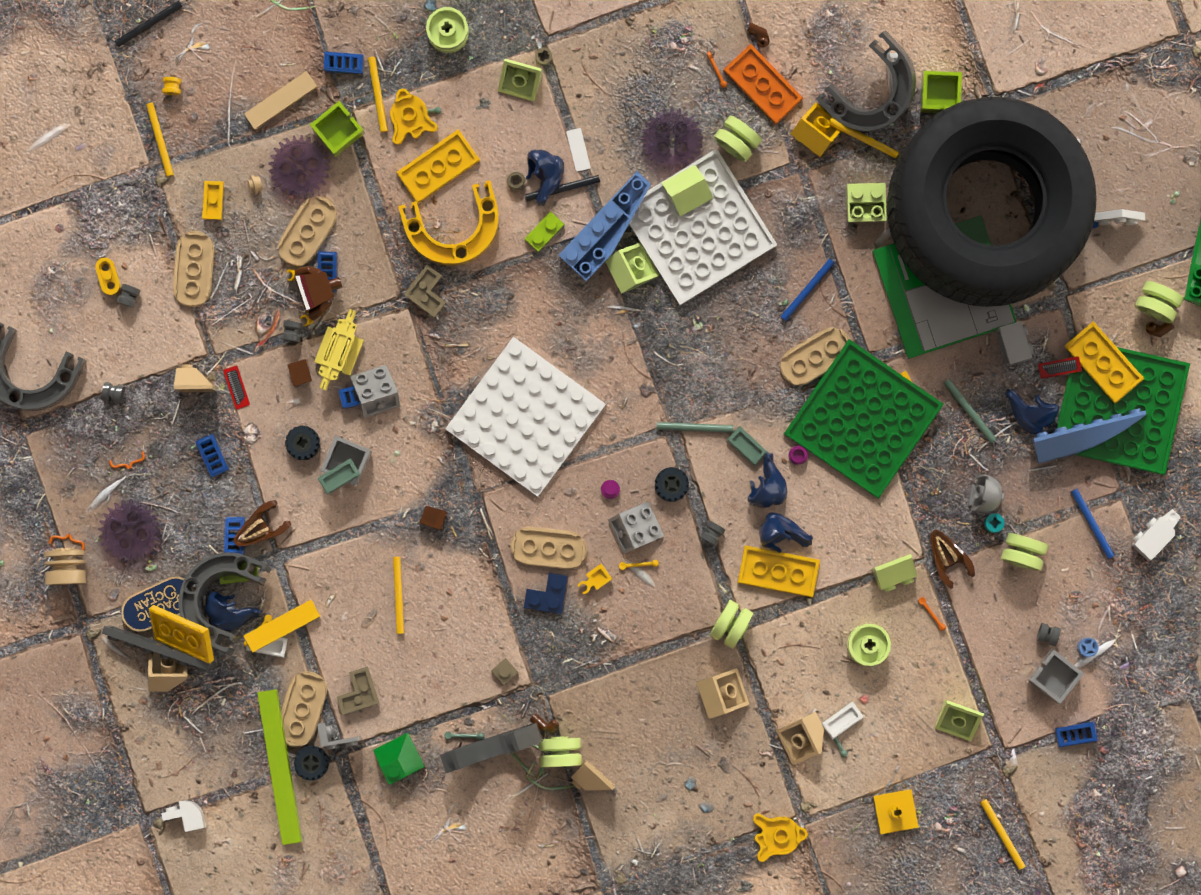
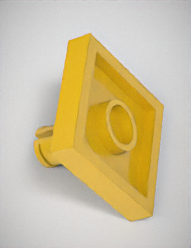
[873,789,919,834]

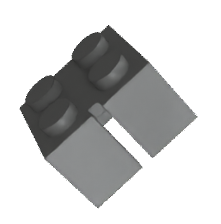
[994,321,1034,368]
[320,435,372,487]
[1027,649,1084,704]

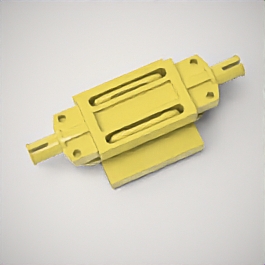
[314,309,364,391]

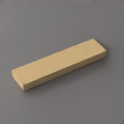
[244,71,318,130]

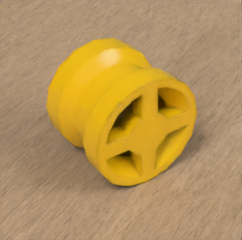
[162,77,182,95]

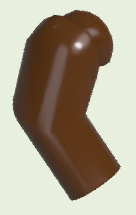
[530,714,559,733]

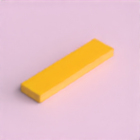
[243,600,320,653]

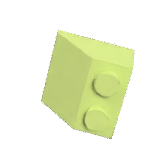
[605,243,660,294]
[872,554,917,592]

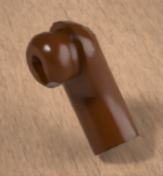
[747,23,770,47]
[1146,321,1175,337]

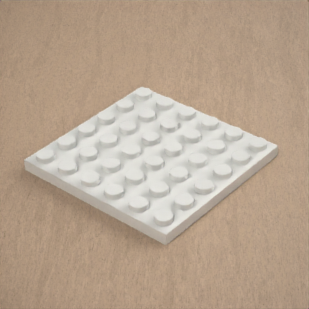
[629,148,777,306]
[445,337,606,497]

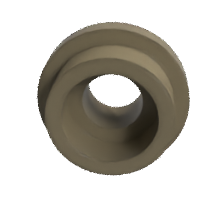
[507,172,526,191]

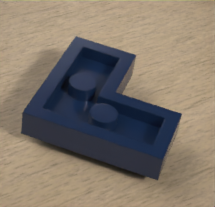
[524,573,568,614]

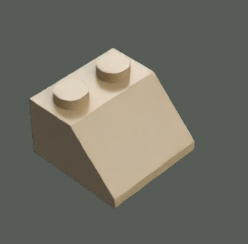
[696,668,749,719]

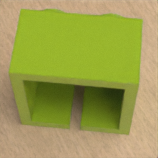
[920,71,962,113]
[310,101,365,157]

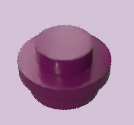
[789,446,808,465]
[601,480,620,499]

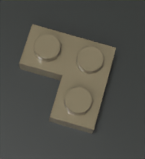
[404,265,446,318]
[337,666,380,715]

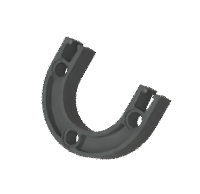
[816,30,916,131]
[0,322,86,411]
[178,552,272,656]
[440,723,543,773]

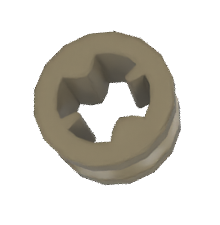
[535,47,552,65]

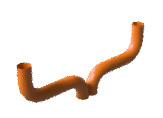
[109,451,145,469]
[49,534,85,550]

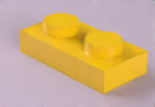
[202,181,224,220]

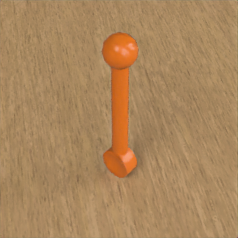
[706,51,727,88]
[918,597,946,631]

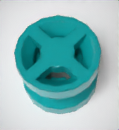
[984,513,1005,533]

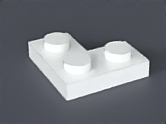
[1094,209,1145,225]

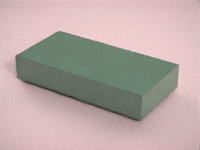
[727,426,768,466]
[317,458,361,495]

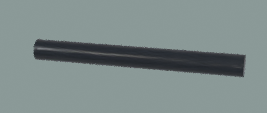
[115,0,183,47]
[525,175,600,202]

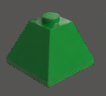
[374,733,425,785]

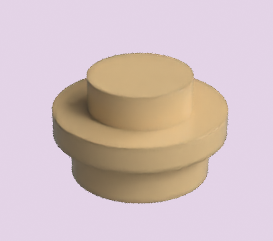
[247,175,262,194]

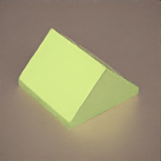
[498,59,542,101]
[661,165,713,217]
[935,700,984,741]

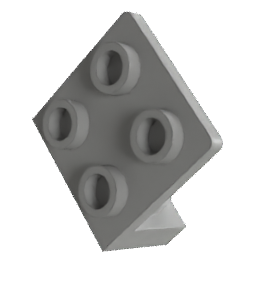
[350,365,400,418]
[608,502,664,555]
[317,722,362,750]

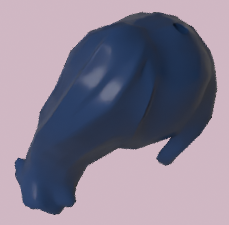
[526,150,564,206]
[1004,389,1059,434]
[747,452,788,508]
[759,512,813,553]
[205,592,263,632]

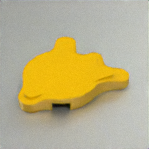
[390,89,438,145]
[753,813,808,862]

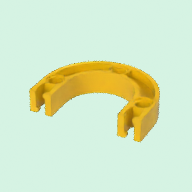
[398,180,499,266]

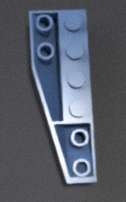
[559,171,651,281]
[1032,408,1146,464]

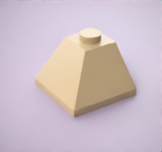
[174,364,217,393]
[148,652,187,692]
[776,712,824,765]
[571,760,615,790]

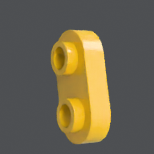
[95,258,121,296]

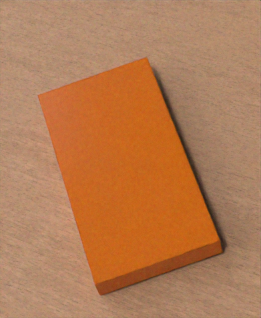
[723,44,803,125]

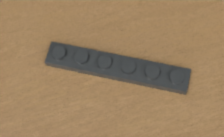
[102,625,215,672]

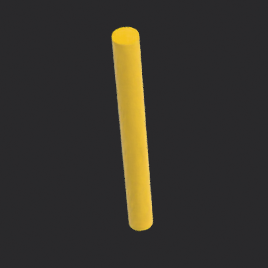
[368,56,388,132]
[146,102,174,177]
[828,118,899,158]
[393,557,404,634]
[980,799,1026,870]

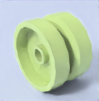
[426,7,469,53]
[713,115,762,162]
[1134,281,1184,323]
[1000,533,1049,571]
[709,600,753,649]
[847,624,891,666]
[539,736,582,767]

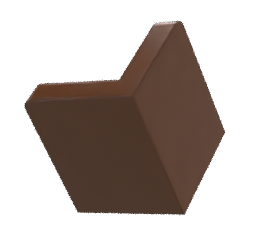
[287,359,312,388]
[419,506,448,531]

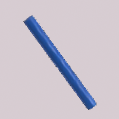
[780,259,835,321]
[1071,489,1115,559]

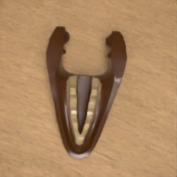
[234,500,292,546]
[930,530,975,589]

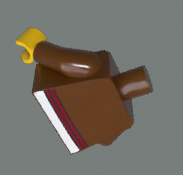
[286,266,342,326]

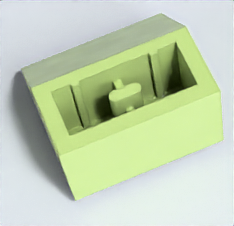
[846,183,887,222]

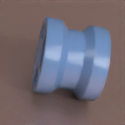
[1077,638,1099,657]

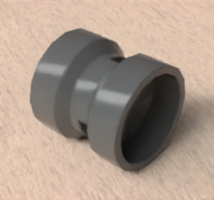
[116,284,141,308]
[281,320,303,343]
[101,382,125,404]
[700,520,725,546]
[1036,623,1061,646]

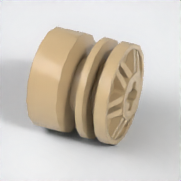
[44,548,86,585]

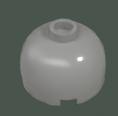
[968,474,1004,513]

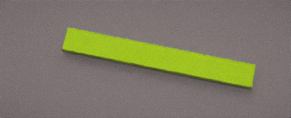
[257,689,302,845]

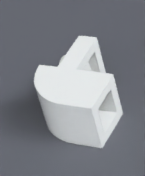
[161,800,206,832]

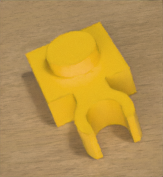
[578,563,612,594]

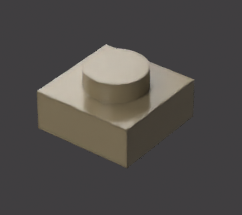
[491,658,518,685]

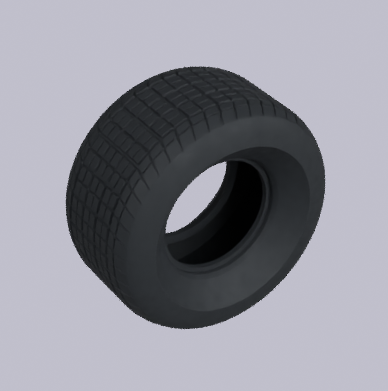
[887,97,1097,307]

